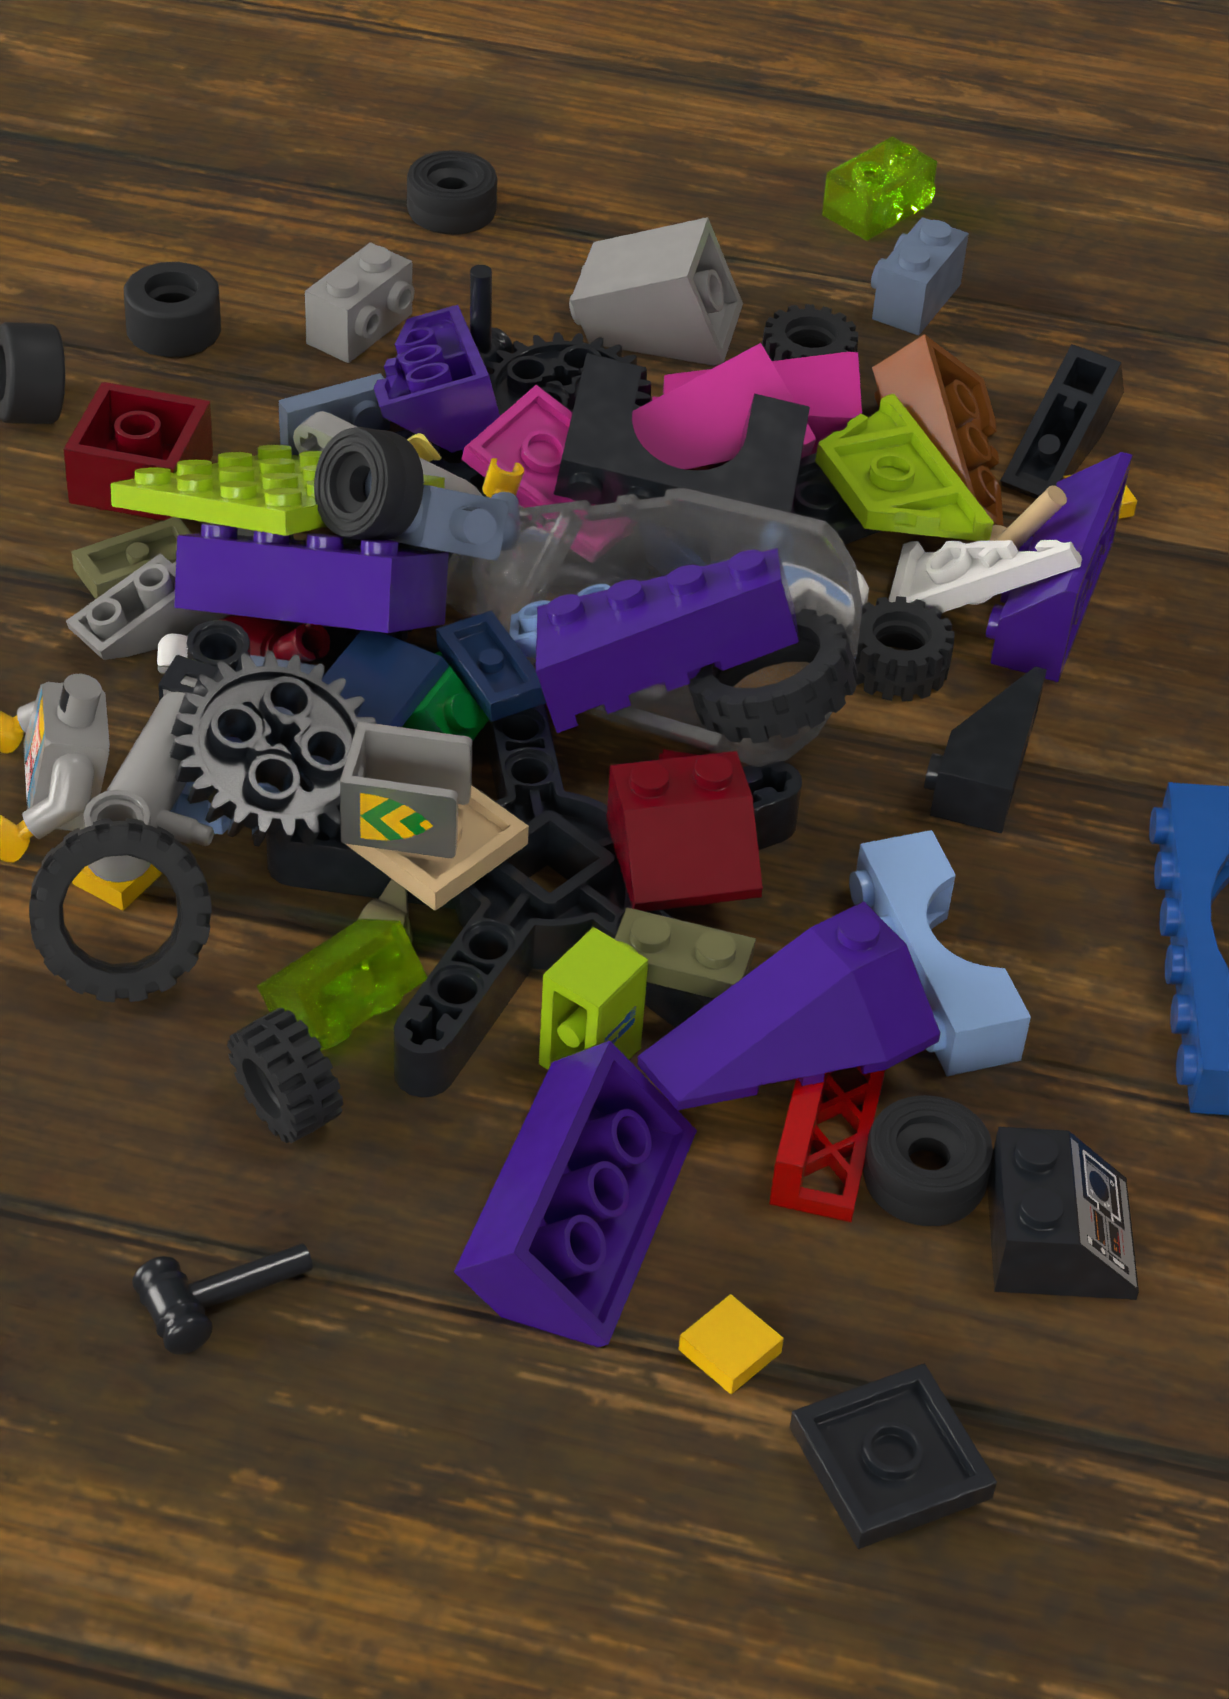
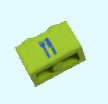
[539,927,648,1069]

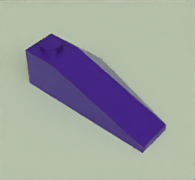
[637,902,941,1110]

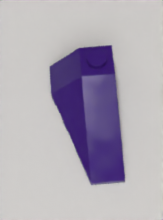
[373,304,500,453]

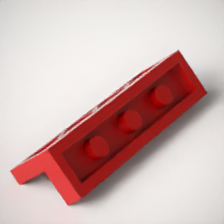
[769,1066,886,1222]

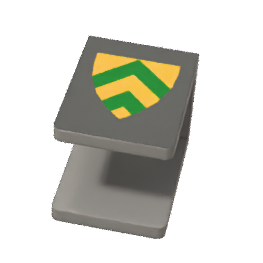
[340,721,472,858]

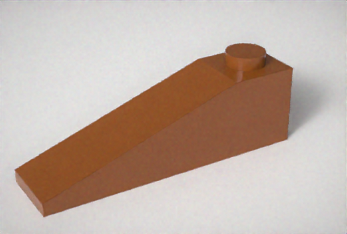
[872,334,1004,526]

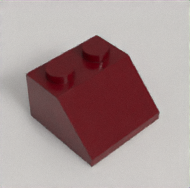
[606,751,763,912]

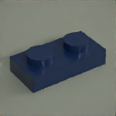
[436,610,546,722]

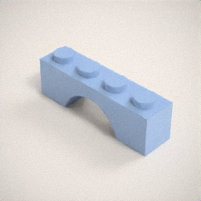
[849,830,1031,1076]

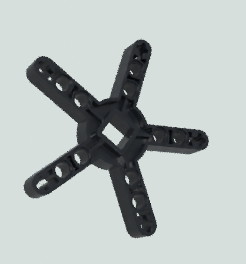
[266,704,802,1097]

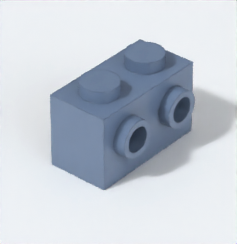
[871,217,969,336]

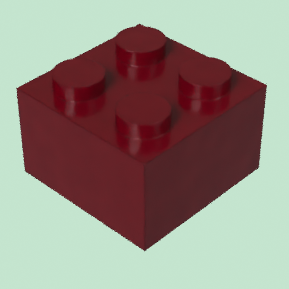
[63,382,213,521]

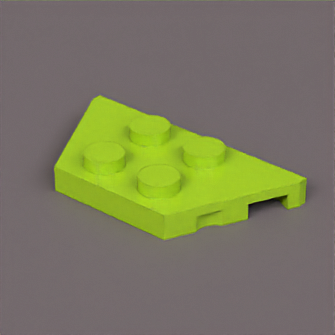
[815,394,994,541]

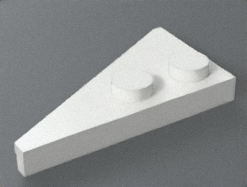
[889,540,1082,613]

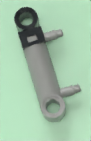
[83,620,250,883]

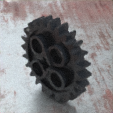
[484,332,651,416]
[170,651,376,849]

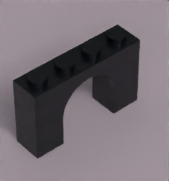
[554,353,810,548]

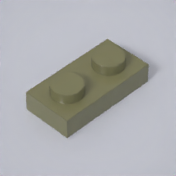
[72,517,192,599]
[615,908,756,999]

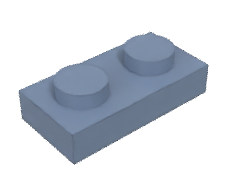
[278,373,390,455]

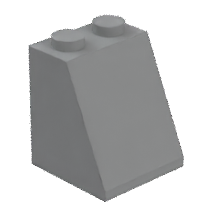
[569,217,743,366]

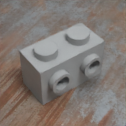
[305,242,414,363]

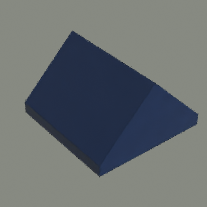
[321,630,449,727]

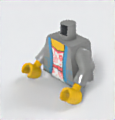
[0,674,110,863]

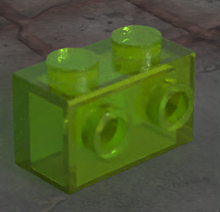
[822,136,937,241]
[257,919,427,1050]

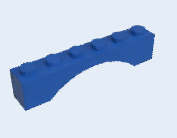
[1149,782,1229,1115]

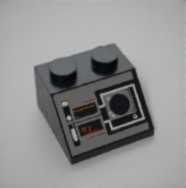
[987,1127,1139,1300]

